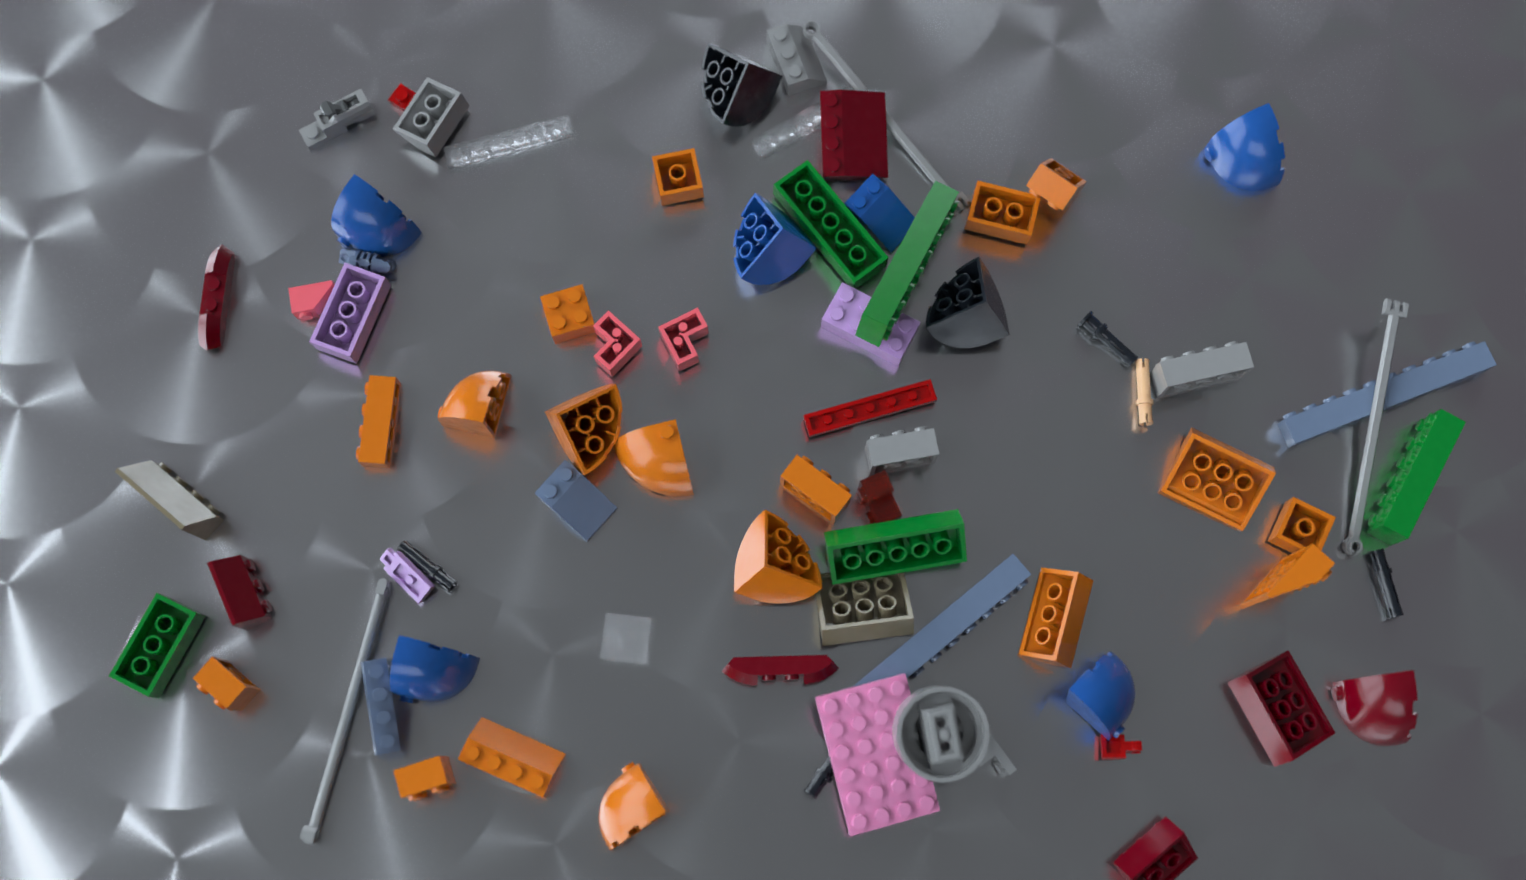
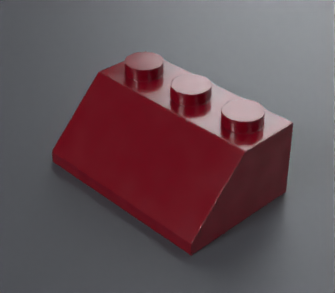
[207,555,272,630]
[1113,816,1198,880]

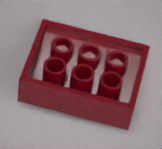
[820,90,888,182]
[1227,650,1335,767]

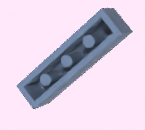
[360,657,401,755]

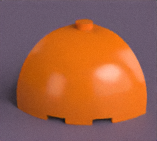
[438,370,512,438]
[545,384,622,475]
[613,419,694,497]
[734,510,822,604]
[599,762,670,851]

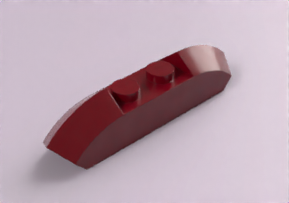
[198,244,235,350]
[722,655,839,685]

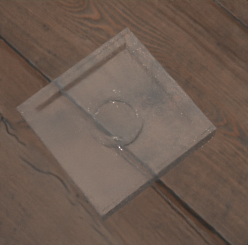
[600,613,651,664]

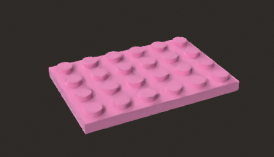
[815,673,940,836]

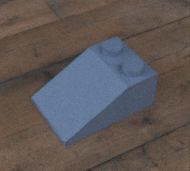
[535,460,617,541]

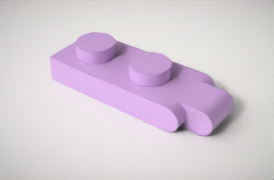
[380,548,435,604]

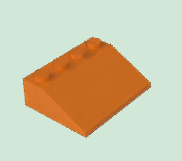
[1160,427,1276,531]
[1239,544,1335,609]

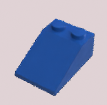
[844,174,915,254]

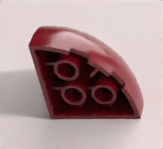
[1331,670,1418,746]

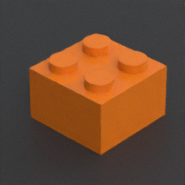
[652,148,704,206]
[540,284,595,344]
[1268,497,1336,553]
[193,656,261,711]
[393,755,456,801]

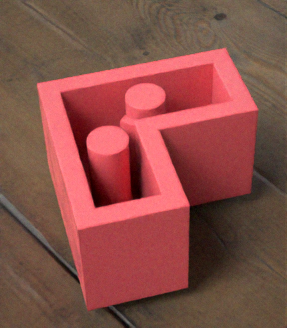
[658,307,709,372]
[593,310,642,377]

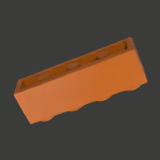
[356,375,401,468]

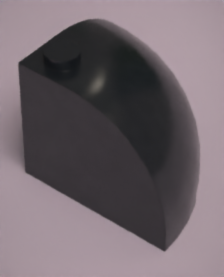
[701,42,783,127]
[926,257,1010,348]

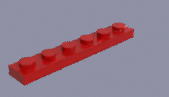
[803,379,937,438]

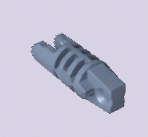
[339,249,397,274]

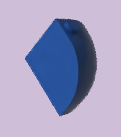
[1204,103,1285,191]
[331,174,422,257]
[733,193,817,285]
[390,635,480,704]
[1066,651,1135,741]

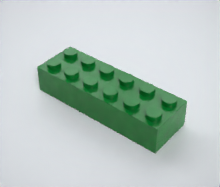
[773,160,889,289]
[1366,409,1466,546]
[824,509,967,585]

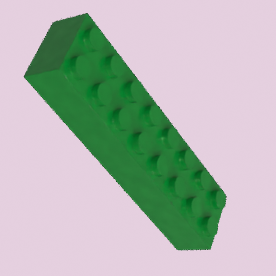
[855,180,959,347]

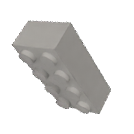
[1150,341,1254,398]

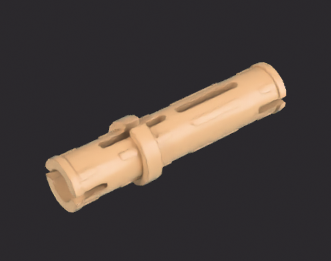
[1135,358,1154,426]

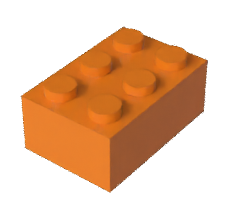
[1026,158,1087,210]
[964,180,1041,245]
[780,455,852,524]

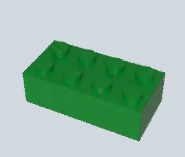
[109,593,206,699]

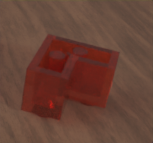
[856,470,902,524]

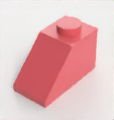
[288,280,335,321]

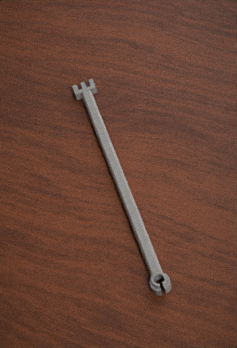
[803,20,971,217]
[1342,298,1409,556]
[300,578,392,845]

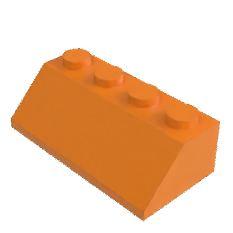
[1019,568,1094,668]
[457,717,566,797]

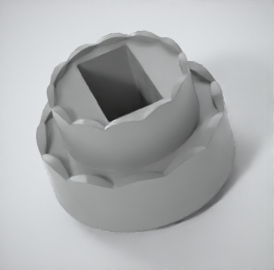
[892,686,990,782]

